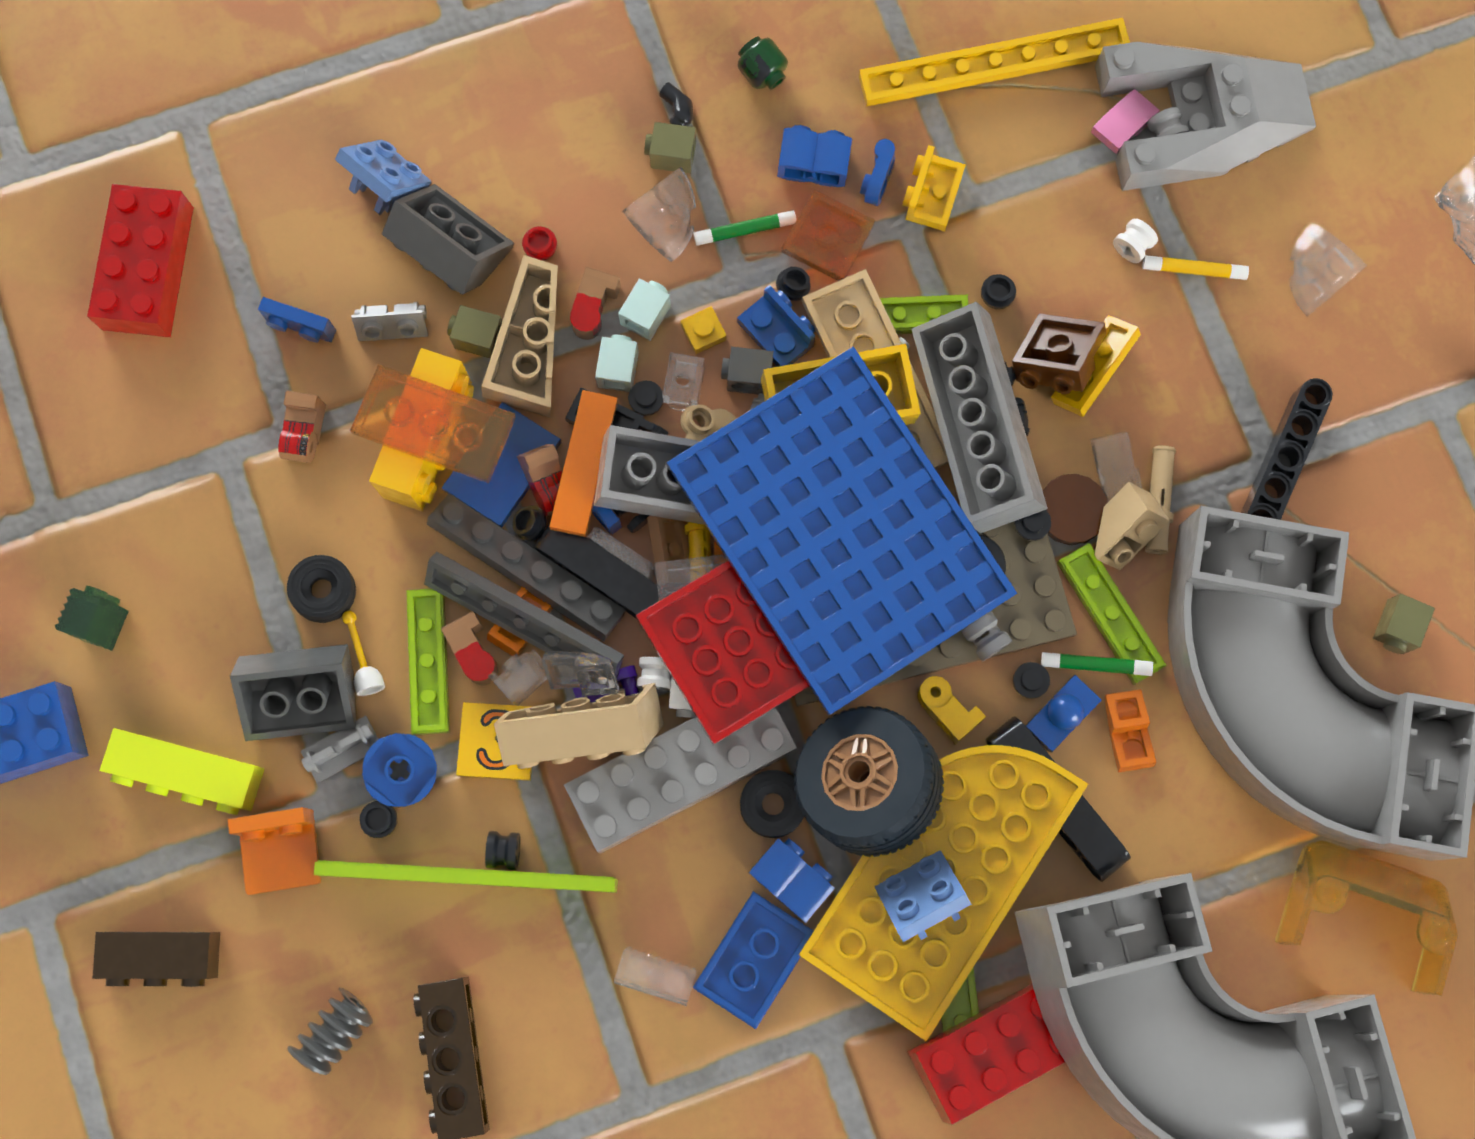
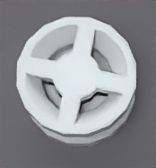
[1113,219,1158,263]
[637,657,671,691]

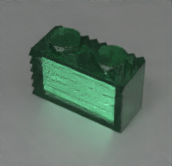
[55,585,129,651]

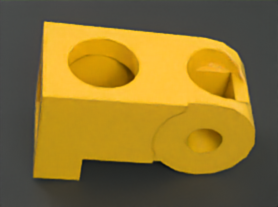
[917,676,986,745]

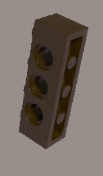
[413,976,490,1139]

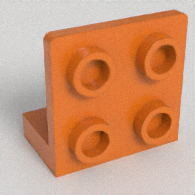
[228,807,321,895]

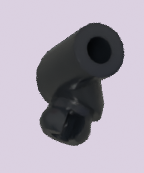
[659,82,694,126]

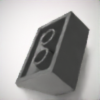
[382,184,514,295]
[230,644,356,741]

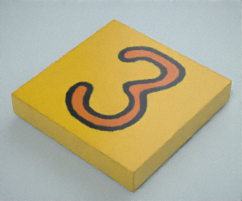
[456,702,532,781]

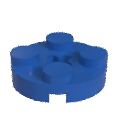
[362,733,437,807]

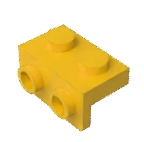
[902,145,966,232]

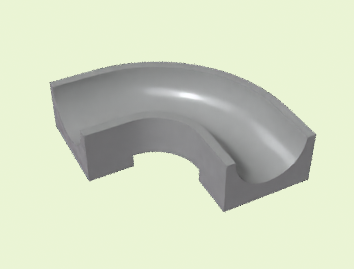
[1167,506,1475,861]
[1014,873,1416,1139]

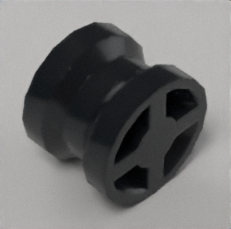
[485,831,521,870]

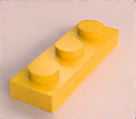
[1051,315,1141,417]

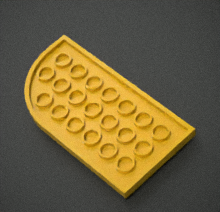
[799,745,1089,1042]

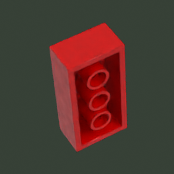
[87,184,194,338]
[907,984,1065,1125]

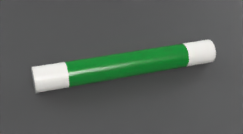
[693,210,797,246]
[1041,652,1153,676]

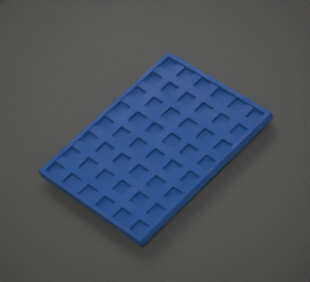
[666,346,1018,716]

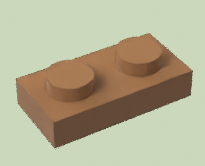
[647,516,691,587]

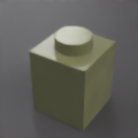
[644,122,696,174]
[447,305,502,358]
[1373,593,1435,654]

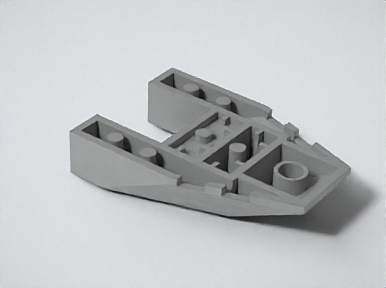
[1095,42,1316,191]

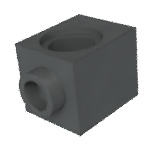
[721,346,774,395]

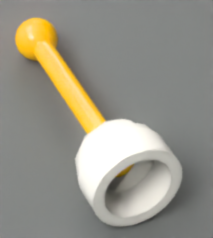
[342,610,385,696]

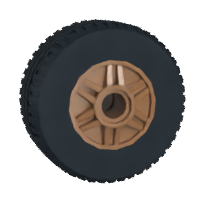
[794,706,944,857]

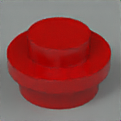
[522,226,557,261]

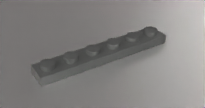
[427,493,626,642]
[424,552,624,688]

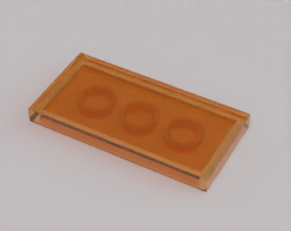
[350,364,516,484]

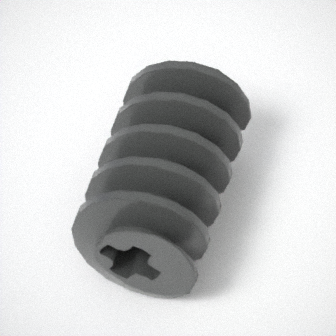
[287,988,373,1075]

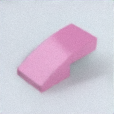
[1091,89,1160,154]

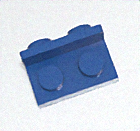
[737,285,815,367]

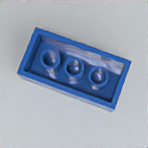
[0,681,89,784]

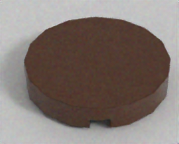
[1043,474,1108,545]

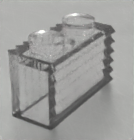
[614,946,697,1006]

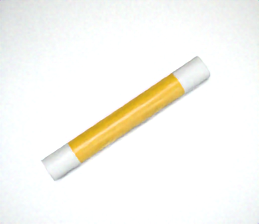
[1142,255,1249,280]

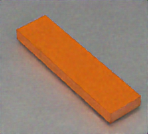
[549,390,618,537]

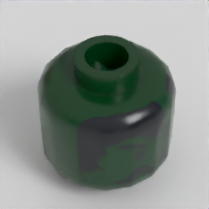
[738,36,788,90]

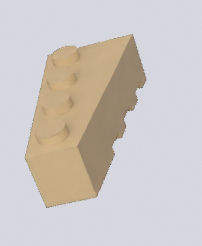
[482,255,558,418]
[494,683,664,769]

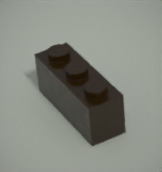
[92,932,220,987]

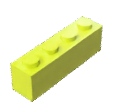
[99,728,265,815]

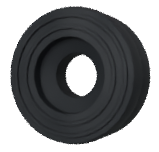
[287,555,356,623]
[740,770,804,838]

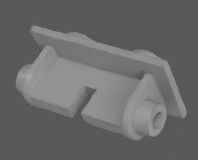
[351,302,428,341]
[301,716,379,783]

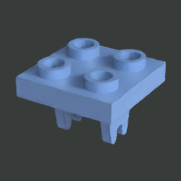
[335,140,432,215]
[874,850,972,942]

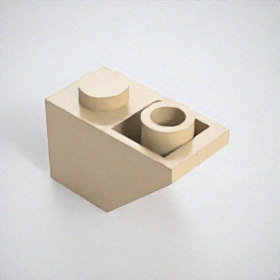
[1094,481,1170,570]

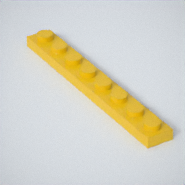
[859,17,1130,107]

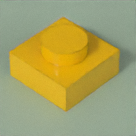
[680,306,727,355]

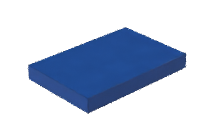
[442,402,562,528]
[693,891,814,1029]

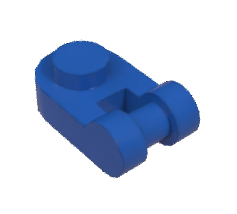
[860,139,895,206]

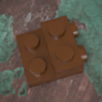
[1012,314,1107,394]

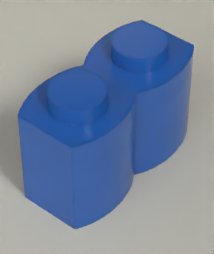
[777,125,852,187]
[748,838,835,923]

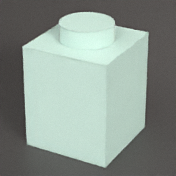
[618,278,671,341]
[595,334,639,392]

